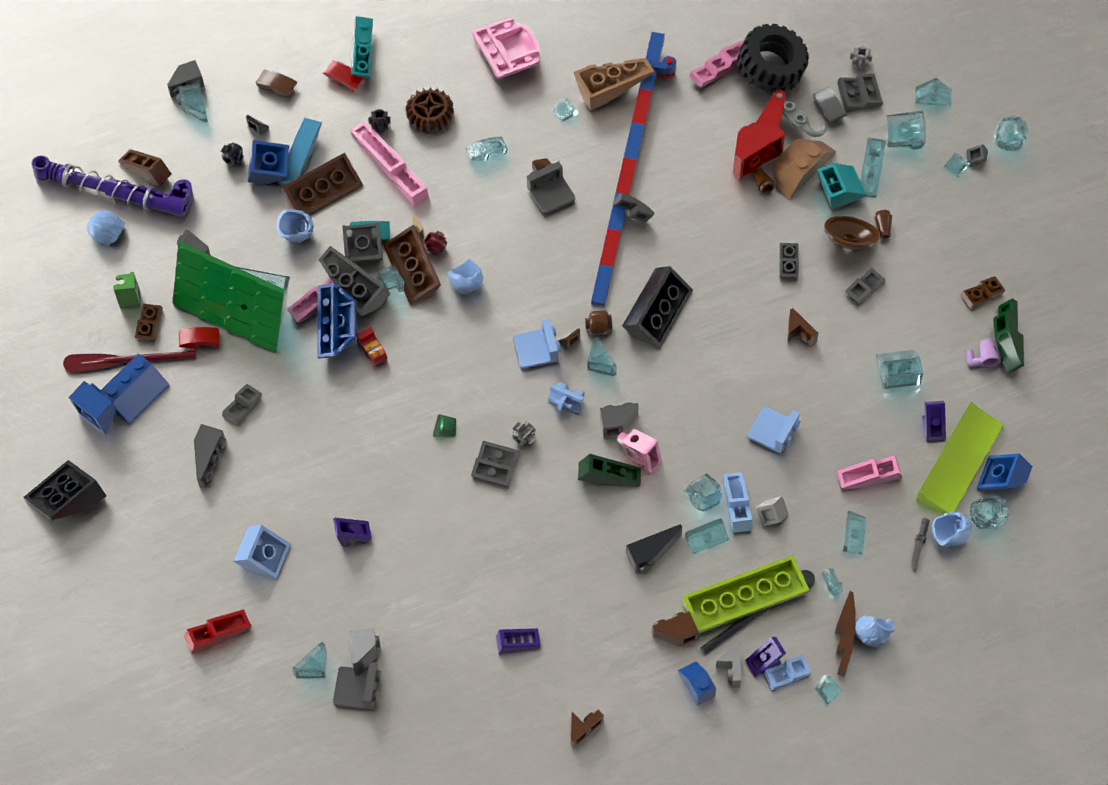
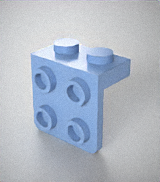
[513,318,561,369]
[748,407,801,454]

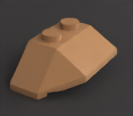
[774,139,836,199]

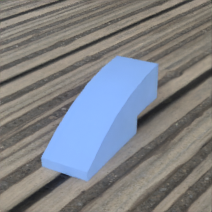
[723,472,752,533]

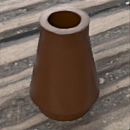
[752,167,775,194]
[874,210,892,239]

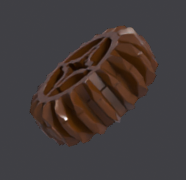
[405,87,454,133]

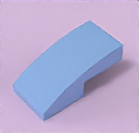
[763,655,812,691]

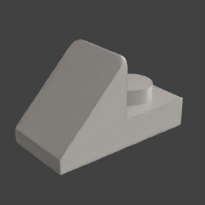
[716,642,741,688]

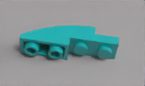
[351,16,373,78]

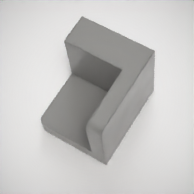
[756,496,788,526]

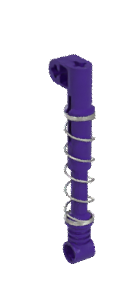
[31,155,194,217]

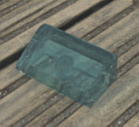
[843,511,866,554]
[685,518,729,554]

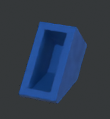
[678,662,716,706]

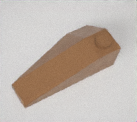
[574,58,654,111]

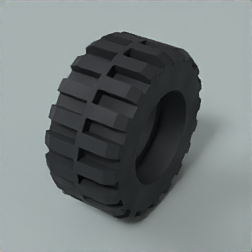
[737,24,809,94]

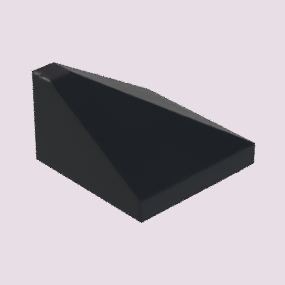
[246,114,269,135]

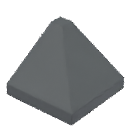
[966,144,988,166]

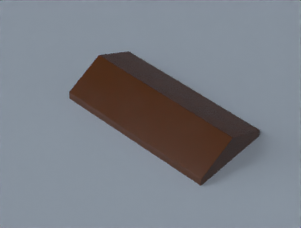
[281,152,363,214]
[383,225,441,304]

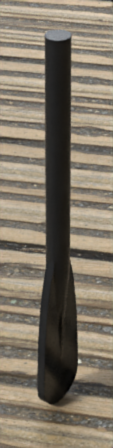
[700,570,815,654]

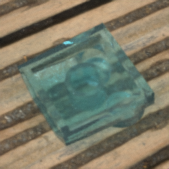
[887,110,926,150]

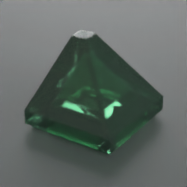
[433,414,456,437]

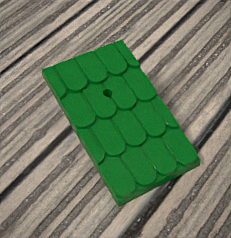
[172,241,290,352]

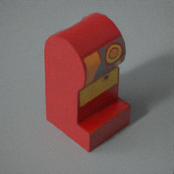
[356,326,388,366]

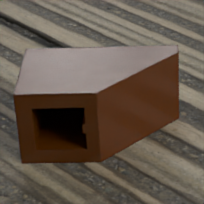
[652,611,699,647]

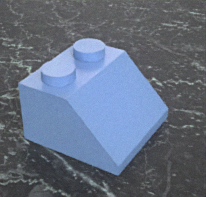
[234,525,291,579]

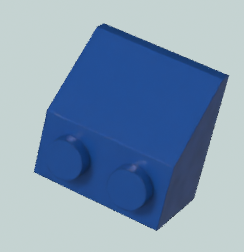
[247,140,289,185]
[68,381,116,434]

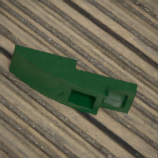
[993,298,1024,373]

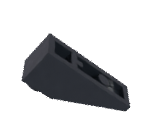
[626,524,682,573]

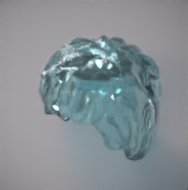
[994,115,1029,151]
[683,473,723,511]
[970,495,1010,530]

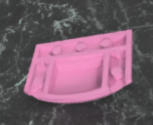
[472,17,540,79]

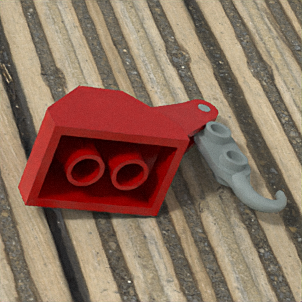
[733,90,827,181]

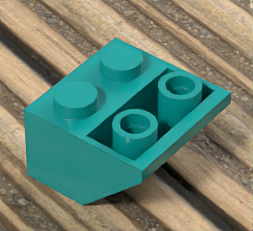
[817,163,866,209]

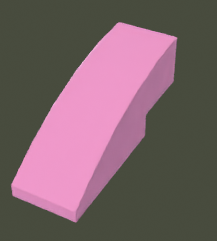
[837,455,903,489]

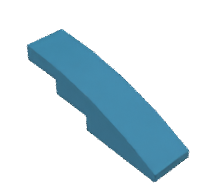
[279,117,322,185]

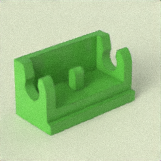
[113,272,141,309]

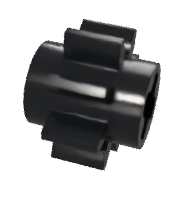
[368,109,391,132]
[221,142,244,165]

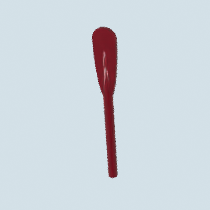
[63,350,196,373]

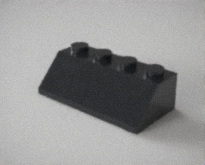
[622,266,693,348]

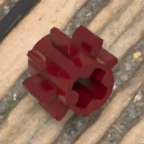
[424,230,447,255]

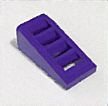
[496,628,541,653]

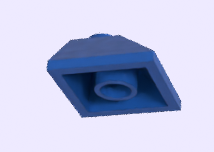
[977,453,1033,490]

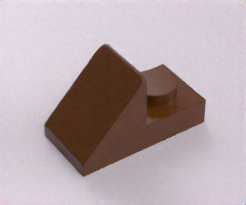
[787,308,819,346]
[571,709,604,748]

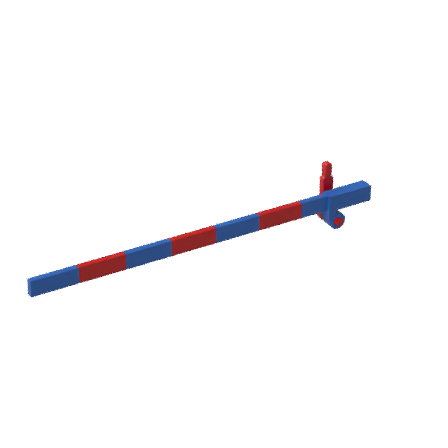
[591,32,676,306]

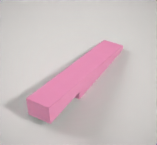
[350,121,429,206]

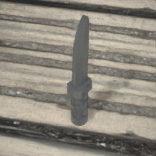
[912,518,930,571]

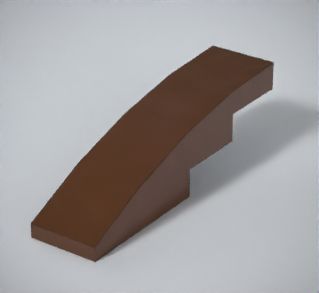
[835,591,856,677]

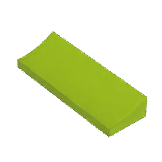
[916,401,1004,514]
[681,555,809,633]

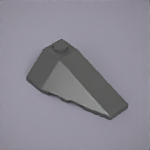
[319,246,390,316]

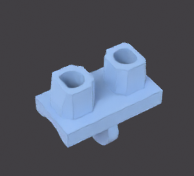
[548,382,584,414]

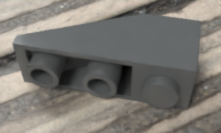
[194,424,226,488]

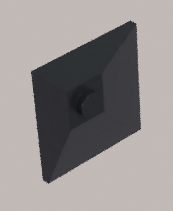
[23,460,107,521]

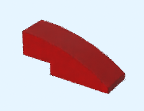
[184,609,251,654]

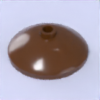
[824,216,879,250]

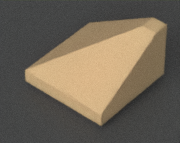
[412,215,425,240]

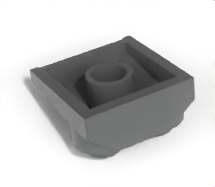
[342,222,383,264]

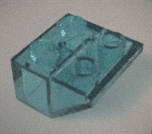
[876,350,924,389]

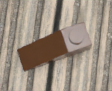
[118,149,172,186]

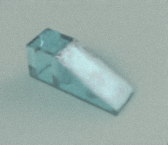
[860,138,886,198]

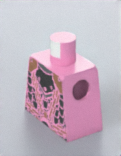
[617,429,662,474]

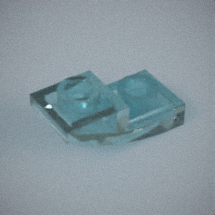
[465,136,508,161]

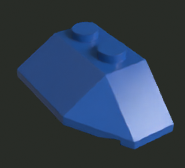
[317,283,356,359]

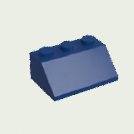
[99,353,169,425]

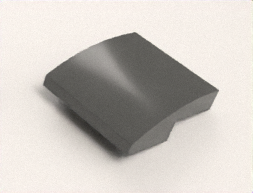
[837,73,883,111]
[471,441,520,487]

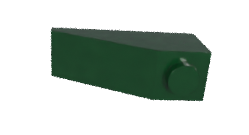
[578,454,641,487]

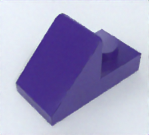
[922,401,946,441]
[333,517,372,547]
[745,637,786,677]

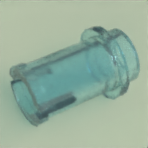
[822,568,843,595]

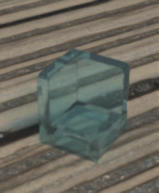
[377,265,404,293]

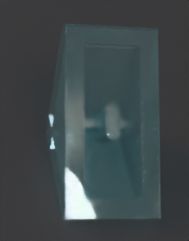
[915,78,952,106]
[587,337,617,376]
[292,642,327,678]

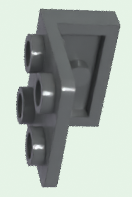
[527,161,575,214]
[333,662,382,710]

